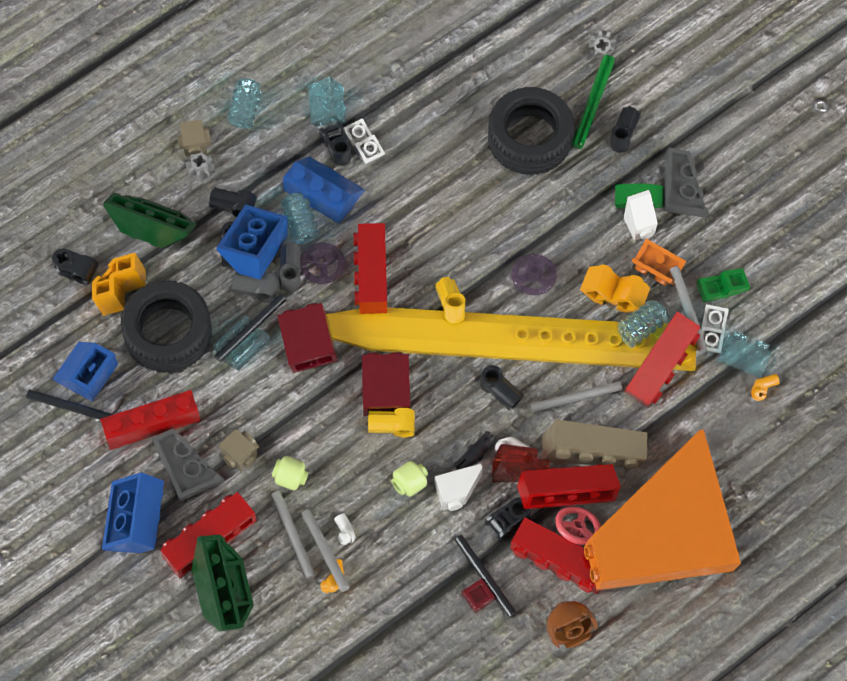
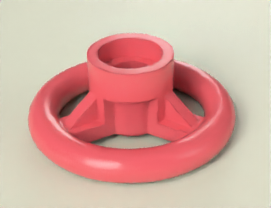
[555,506,601,545]

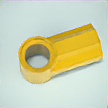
[435,277,465,323]
[368,408,415,438]

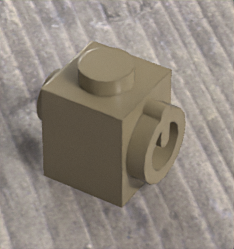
[177,120,211,157]
[219,429,259,472]

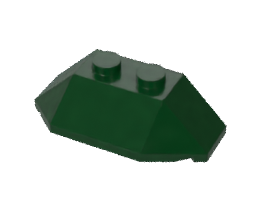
[103,192,196,248]
[192,534,254,632]

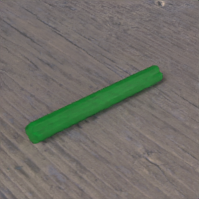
[572,54,615,149]

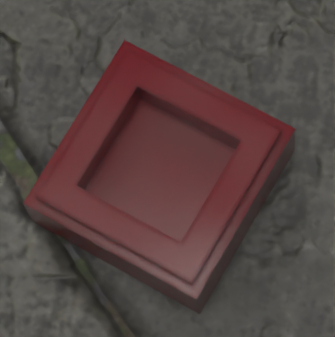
[461,578,495,613]

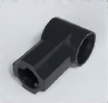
[610,106,641,153]
[209,187,257,217]
[480,365,524,411]

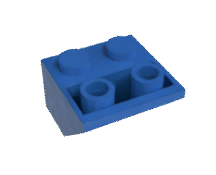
[53,342,118,402]

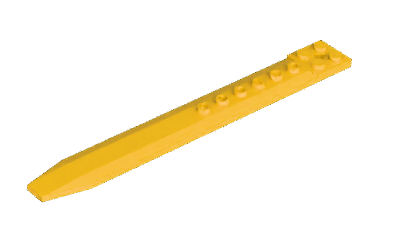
[327,307,696,371]

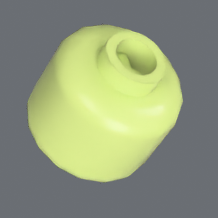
[272,456,309,490]
[391,461,428,497]

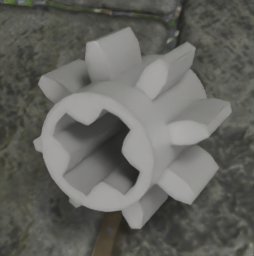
[589,27,616,55]
[186,151,215,181]

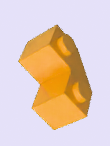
[92,253,146,316]
[580,264,650,313]

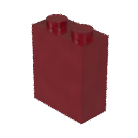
[277,303,338,373]
[362,352,410,416]

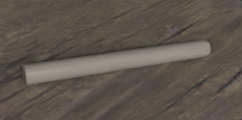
[670,266,708,353]
[530,381,622,413]
[271,491,316,580]
[302,509,350,592]

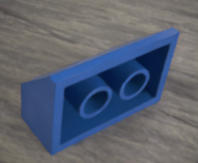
[283,156,365,224]
[217,204,288,280]
[102,472,164,553]

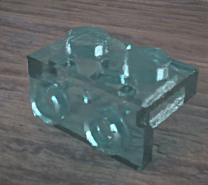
[308,77,346,127]
[213,315,271,371]
[718,331,773,378]

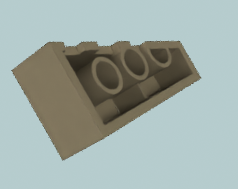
[541,419,647,469]

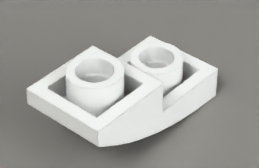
[344,119,385,165]
[701,304,729,353]

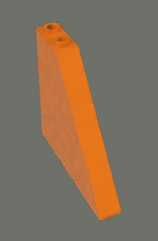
[584,430,741,590]

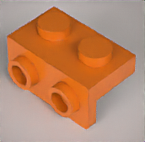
[631,239,687,286]

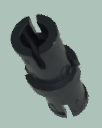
[454,431,497,470]

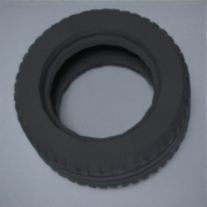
[488,87,574,175]
[121,280,212,373]

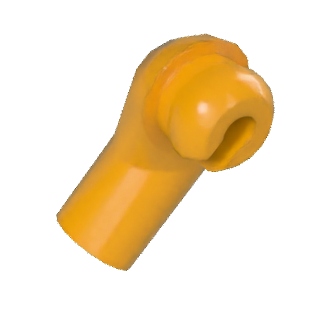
[751,373,779,401]
[320,559,344,593]

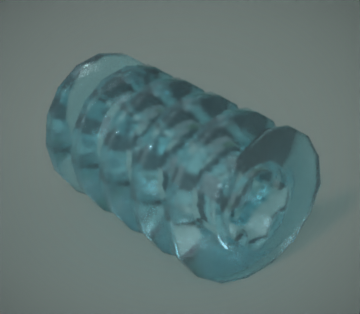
[227,78,261,129]
[281,193,320,244]
[617,300,669,348]

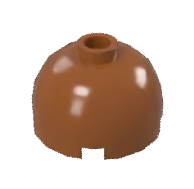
[547,601,597,648]

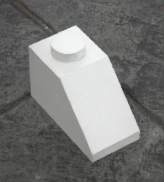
[624,190,657,241]
[435,464,482,511]

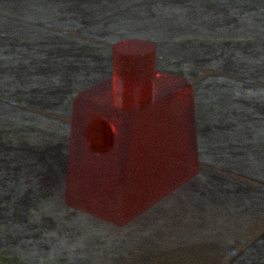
[492,444,550,483]

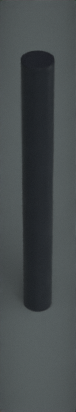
[214,294,286,362]
[26,389,114,420]
[454,535,517,618]

